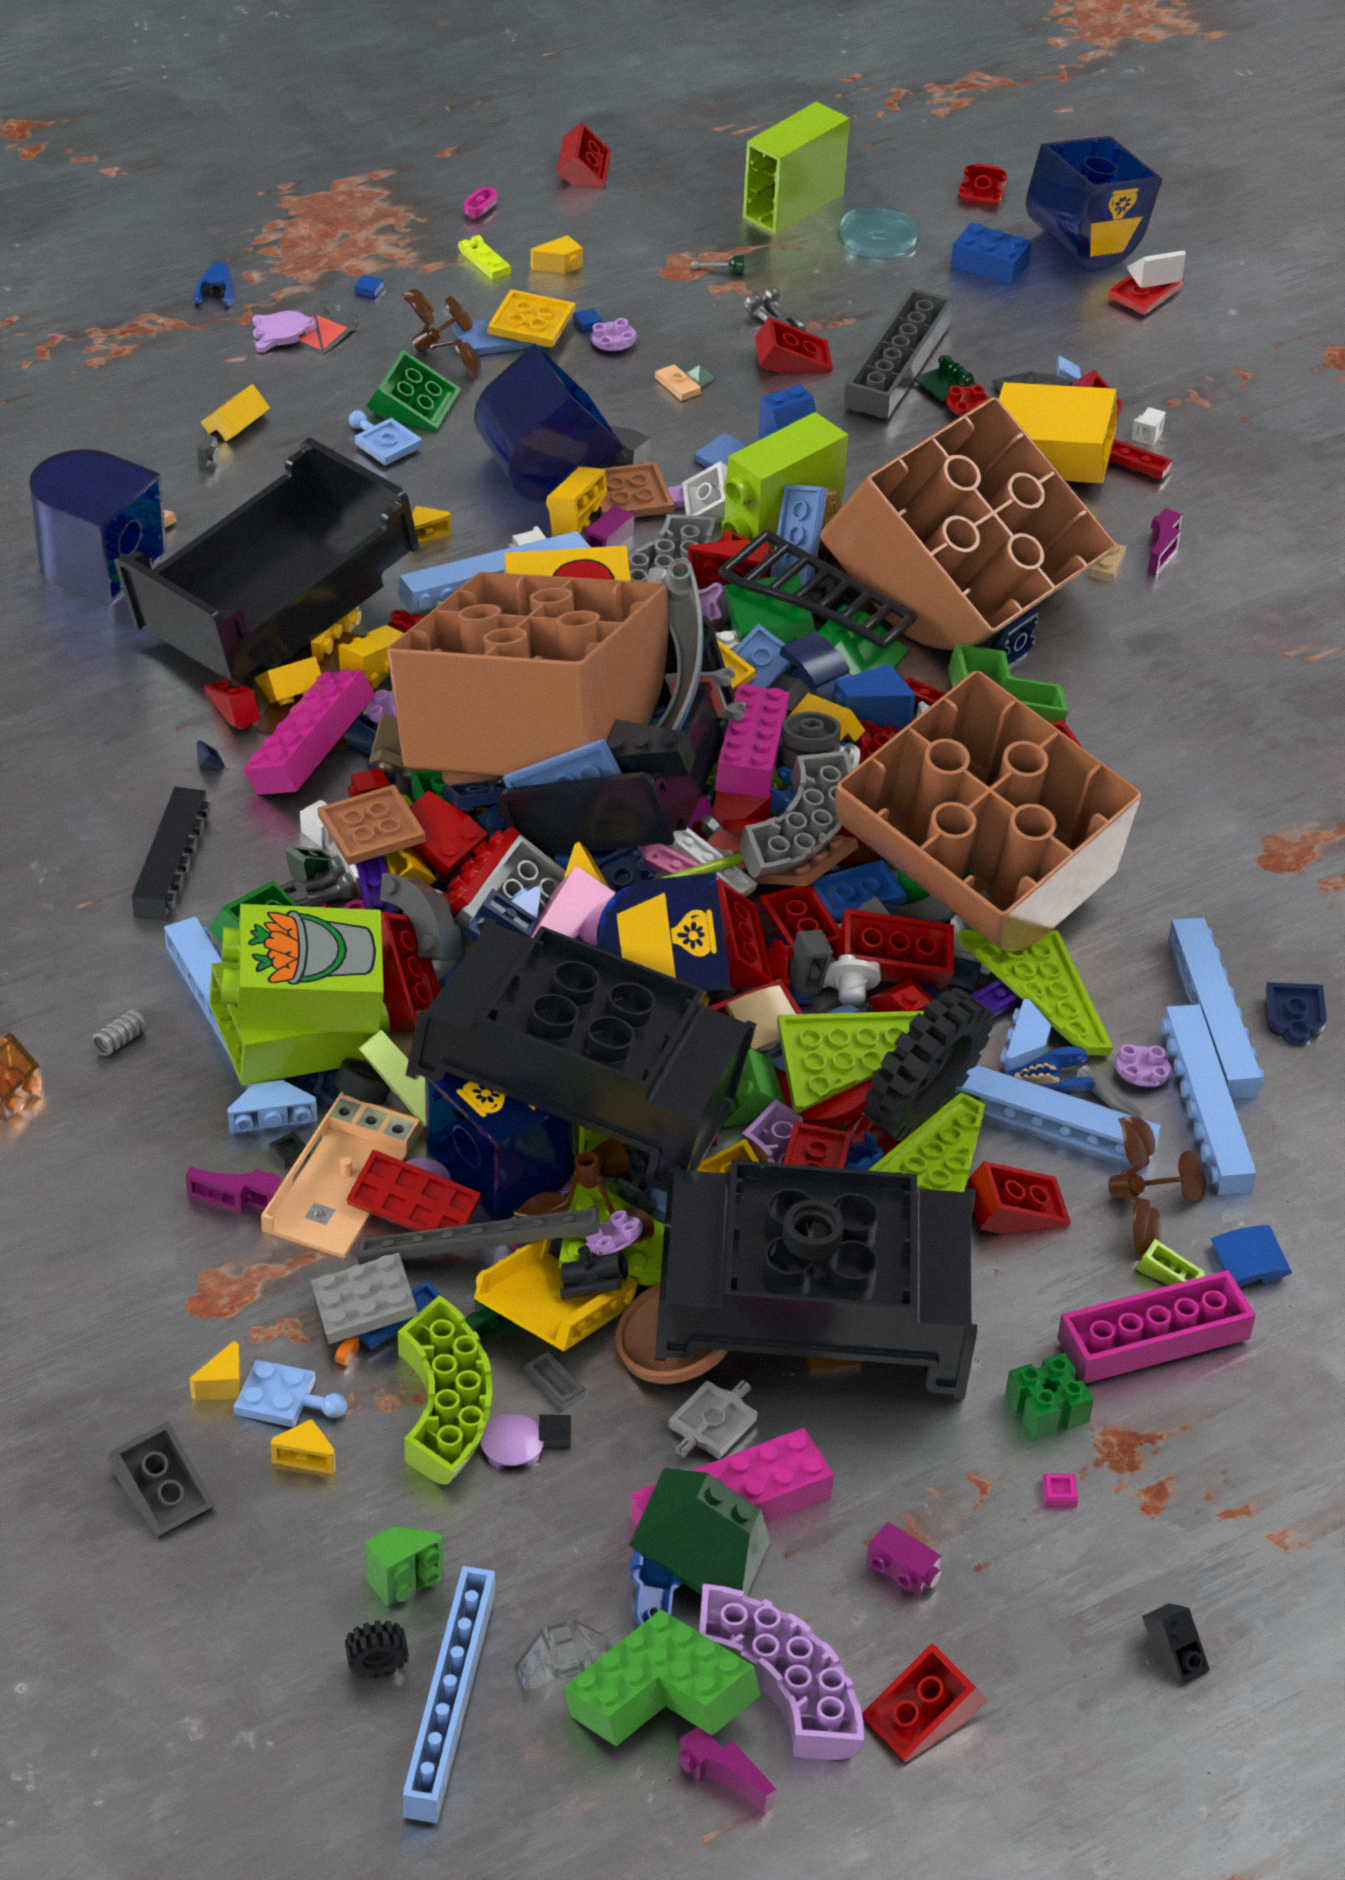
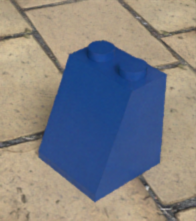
[758,384,816,441]
[832,664,915,730]

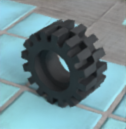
[345,1620,409,1678]

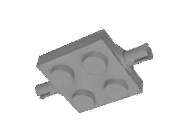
[669,1380,758,1459]

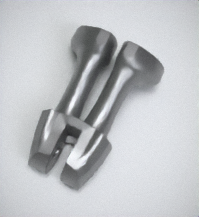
[744,286,806,332]
[280,855,357,907]

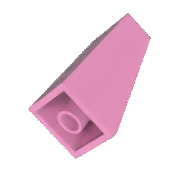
[530,866,622,941]

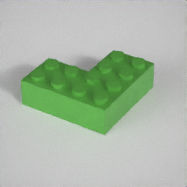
[948,643,1068,722]
[563,1609,761,1746]

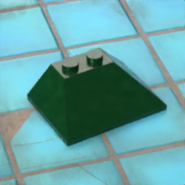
[628,1468,771,1596]

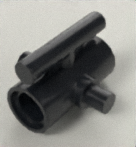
[560,1245,629,1300]

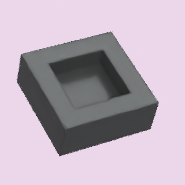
[197,435,220,470]

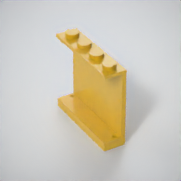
[474,1239,638,1351]

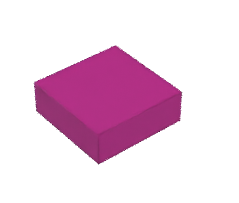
[1042,1473,1078,1507]

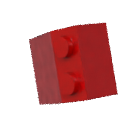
[755,317,833,374]
[688,539,769,594]
[409,791,488,878]
[966,1161,1071,1234]
[862,1642,988,1763]

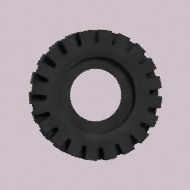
[863,988,994,1141]

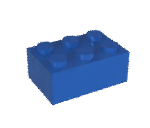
[950,223,1032,286]

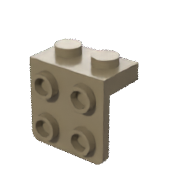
[368,714,420,781]

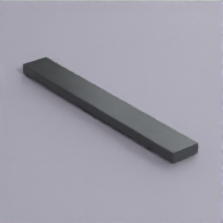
[357,1207,600,1265]

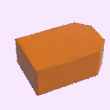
[335,1336,360,1366]

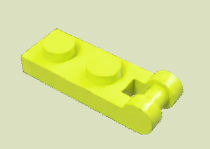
[458,235,511,280]

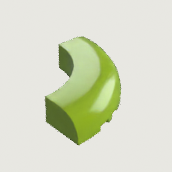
[398,1295,492,1485]

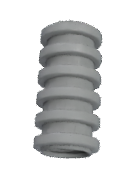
[93,1009,146,1056]

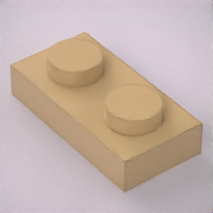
[1089,543,1127,582]

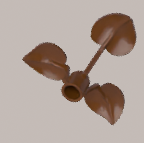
[401,289,481,381]
[1108,1117,1207,1255]
[513,1138,655,1245]

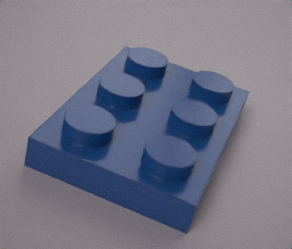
[811,860,907,922]

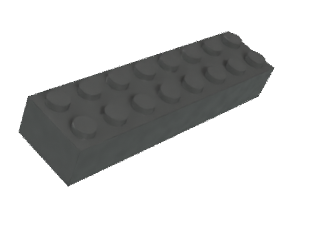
[844,288,954,419]

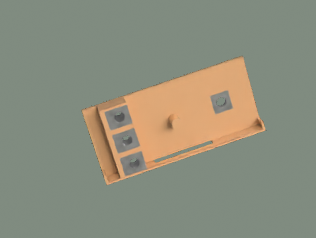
[261,1091,425,1259]

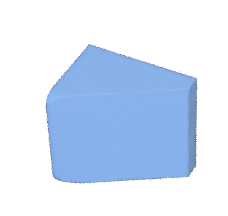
[1056,356,1081,383]

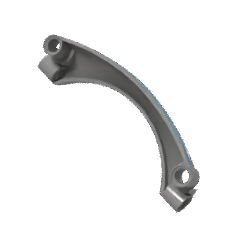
[647,558,704,731]

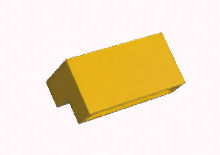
[201,384,270,441]
[788,693,865,744]

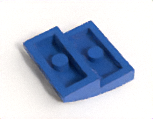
[1210,1225,1292,1288]

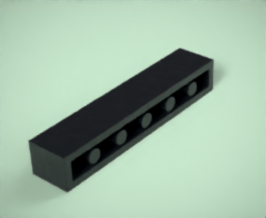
[132,786,211,921]

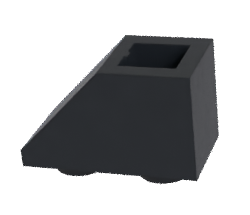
[1142,1603,1210,1683]

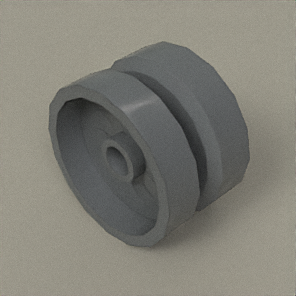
[781,712,841,769]

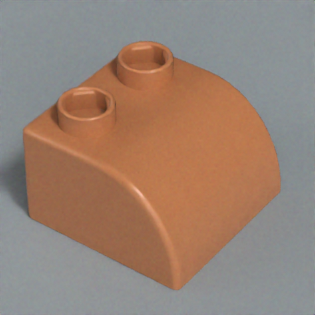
[820,397,1116,650]
[387,572,669,785]
[835,671,1141,952]

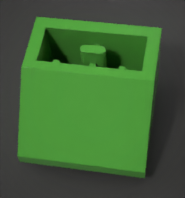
[722,1049,785,1127]
[365,1526,444,1608]

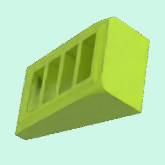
[1135,1239,1206,1285]

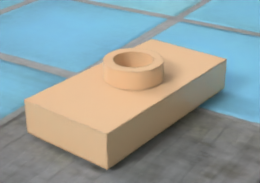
[655,364,701,401]

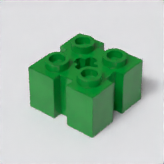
[1005,1352,1094,1440]

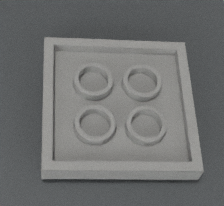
[311,1252,419,1344]

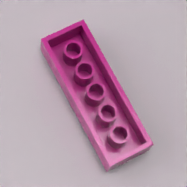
[243,669,375,795]
[715,684,790,799]
[1057,1270,1256,1384]
[630,1428,834,1527]

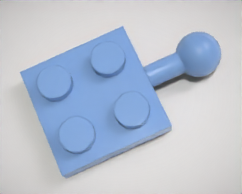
[348,410,422,466]
[233,1359,347,1428]

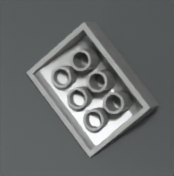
[453,835,566,933]

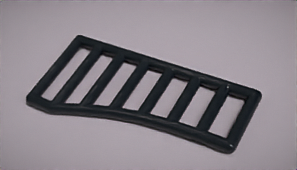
[718,530,917,649]

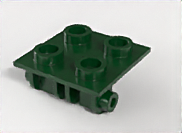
[914,355,976,403]

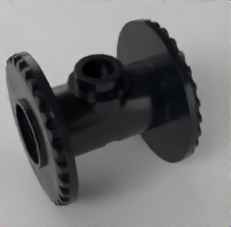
[604,1147,656,1214]

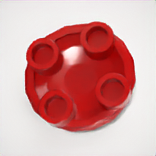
[946,384,989,416]
[767,939,793,989]

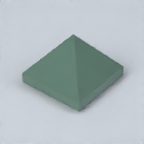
[685,365,715,387]

